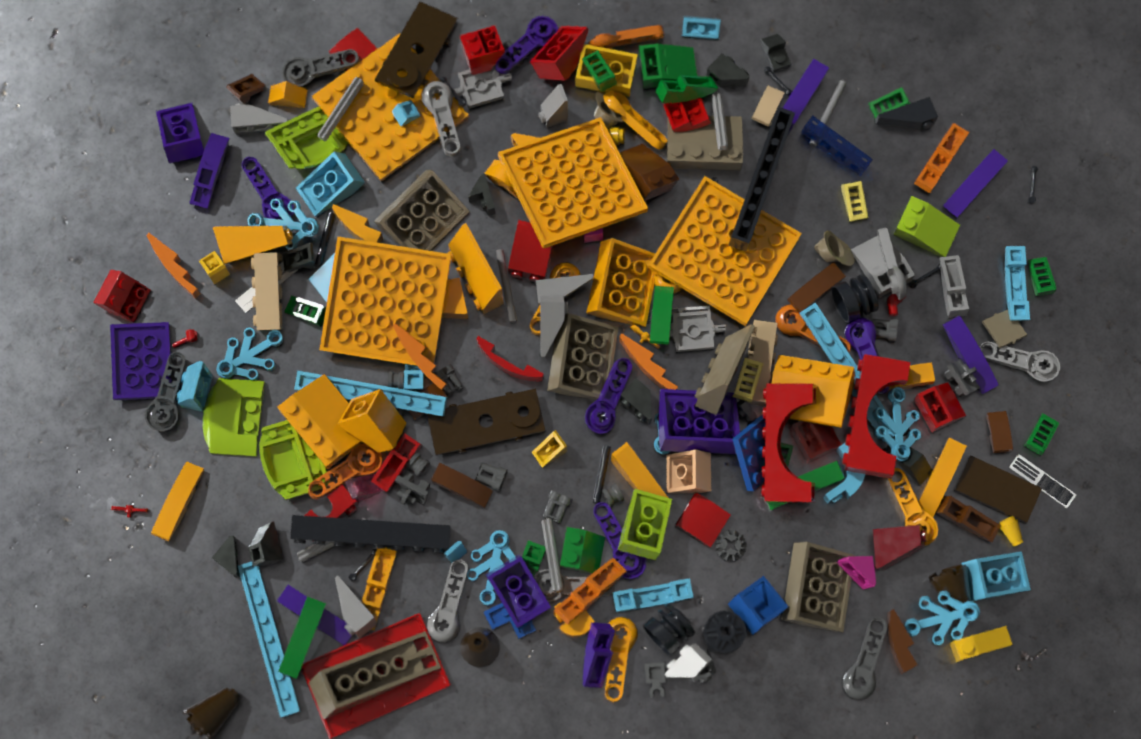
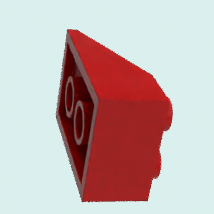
[530,26,589,80]

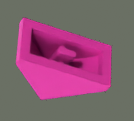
[837,556,876,590]

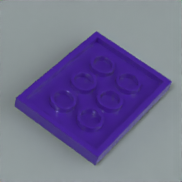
[110,322,172,401]

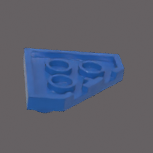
[732,414,766,491]

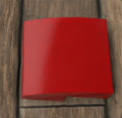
[329,28,378,71]
[663,98,711,132]
[675,492,731,547]

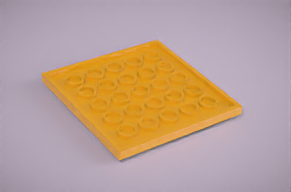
[312,33,469,182]
[498,117,648,249]
[647,176,802,326]
[319,237,452,366]

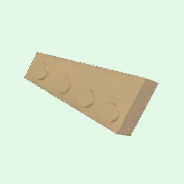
[251,253,282,330]
[743,320,778,406]

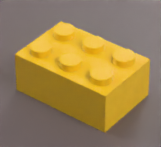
[576,44,638,97]

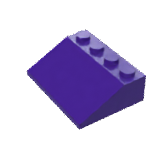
[659,389,740,454]

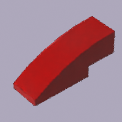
[371,433,423,492]

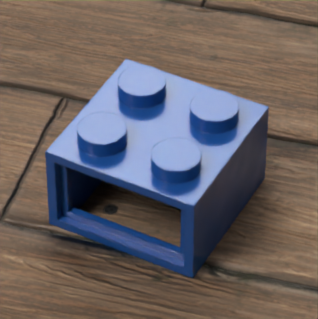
[728,576,789,635]

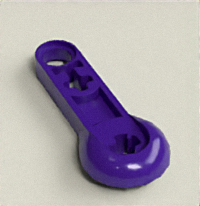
[495,16,558,74]
[242,157,294,220]
[844,317,890,394]
[585,358,632,434]
[593,502,646,579]

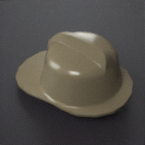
[594,91,623,129]
[814,230,855,266]

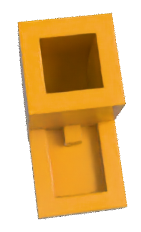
[485,160,518,199]
[553,602,595,638]

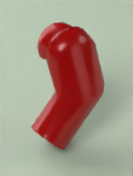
[887,293,906,316]

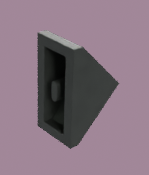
[896,447,933,486]
[212,536,240,578]

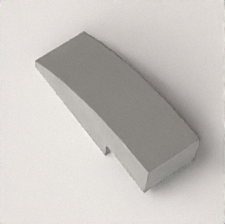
[940,255,969,318]

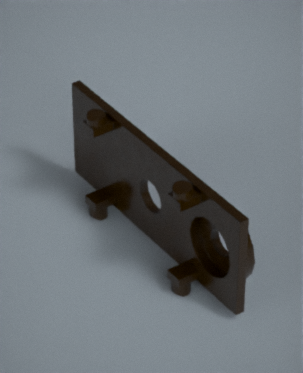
[374,1,458,98]
[427,388,546,455]

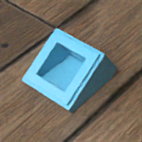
[392,100,421,126]
[444,541,467,563]

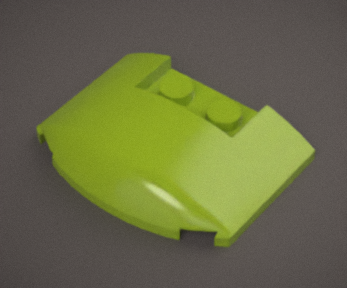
[265,106,348,169]
[203,378,265,457]
[259,420,330,500]

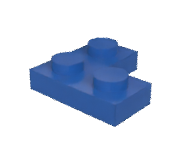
[484,603,536,639]

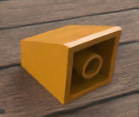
[338,389,406,453]

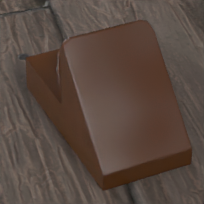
[226,74,265,104]

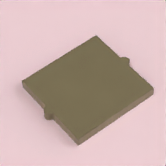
[982,310,1027,348]

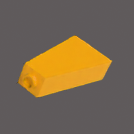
[213,226,293,264]
[442,277,468,319]
[611,442,668,498]

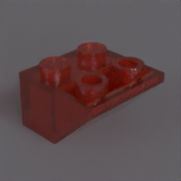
[790,421,842,463]

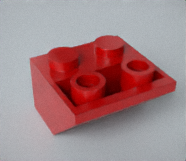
[460,25,505,76]
[93,269,151,323]
[914,382,966,433]

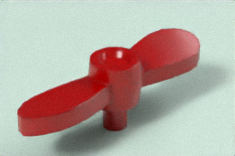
[111,505,148,518]

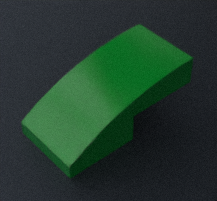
[522,540,546,577]

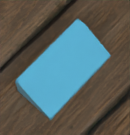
[682,16,721,39]

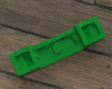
[278,596,326,679]

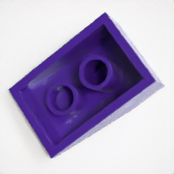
[156,103,204,163]
[486,555,551,628]

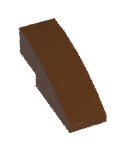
[787,262,846,313]
[431,462,493,508]
[936,496,1001,542]
[887,609,918,675]

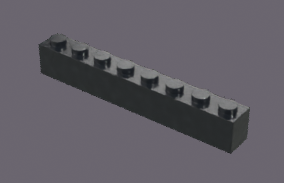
[728,107,795,252]
[290,515,450,553]

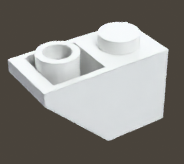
[664,643,712,677]

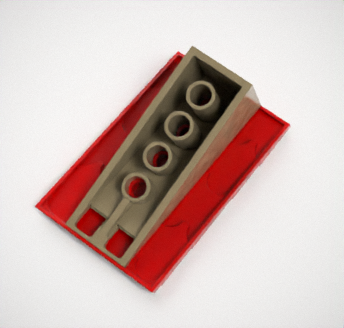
[301,613,450,739]

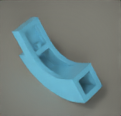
[823,443,865,504]

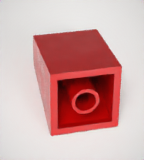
[508,220,554,283]

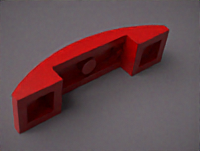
[476,336,544,382]

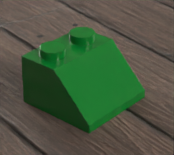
[560,527,605,574]

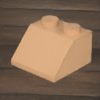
[666,450,711,494]

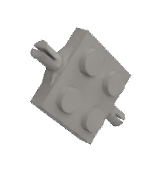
[453,66,512,109]
[670,310,726,352]

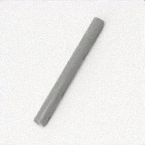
[809,80,847,147]
[496,249,517,323]

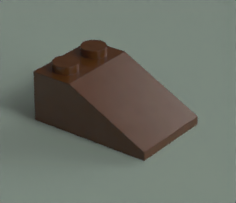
[619,143,680,201]

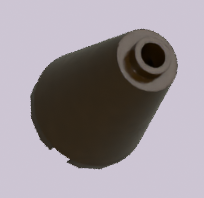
[928,564,973,621]
[460,627,500,667]
[183,687,240,739]

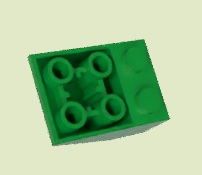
[639,44,697,89]

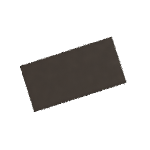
[954,455,1042,524]

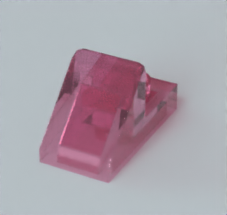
[345,473,384,502]

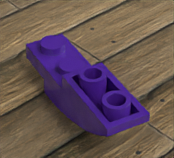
[189,133,230,209]

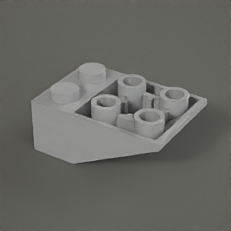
[851,236,915,298]

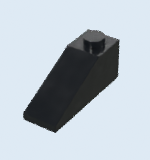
[875,97,938,129]

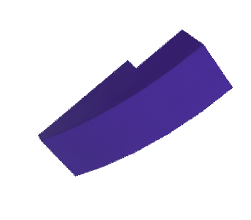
[583,622,615,688]

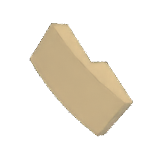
[752,86,784,127]

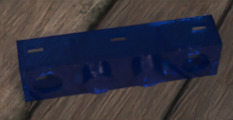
[801,115,873,176]

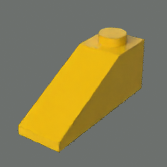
[950,626,1013,662]

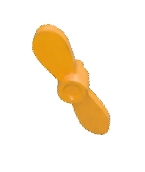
[630,324,660,349]

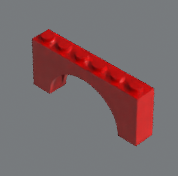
[842,354,911,479]
[762,383,816,502]

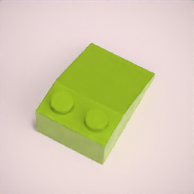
[893,196,960,257]
[618,489,672,560]

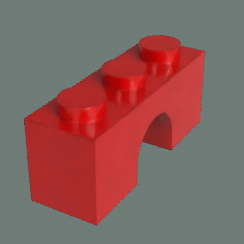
[304,484,359,542]

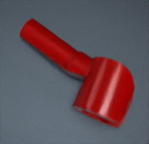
[172,329,198,348]

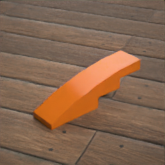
[914,123,969,193]
[146,233,201,299]
[393,323,447,390]
[619,333,678,390]
[554,558,626,625]

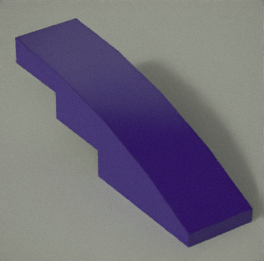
[783,58,829,135]
[943,149,1008,218]
[942,316,999,394]
[277,585,353,645]

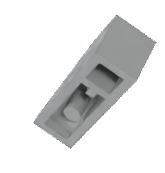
[539,84,568,128]
[230,103,288,133]
[536,274,593,305]
[540,296,568,357]
[335,576,377,639]

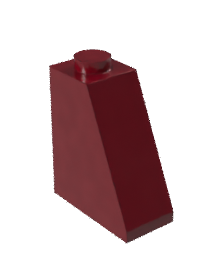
[873,525,928,571]

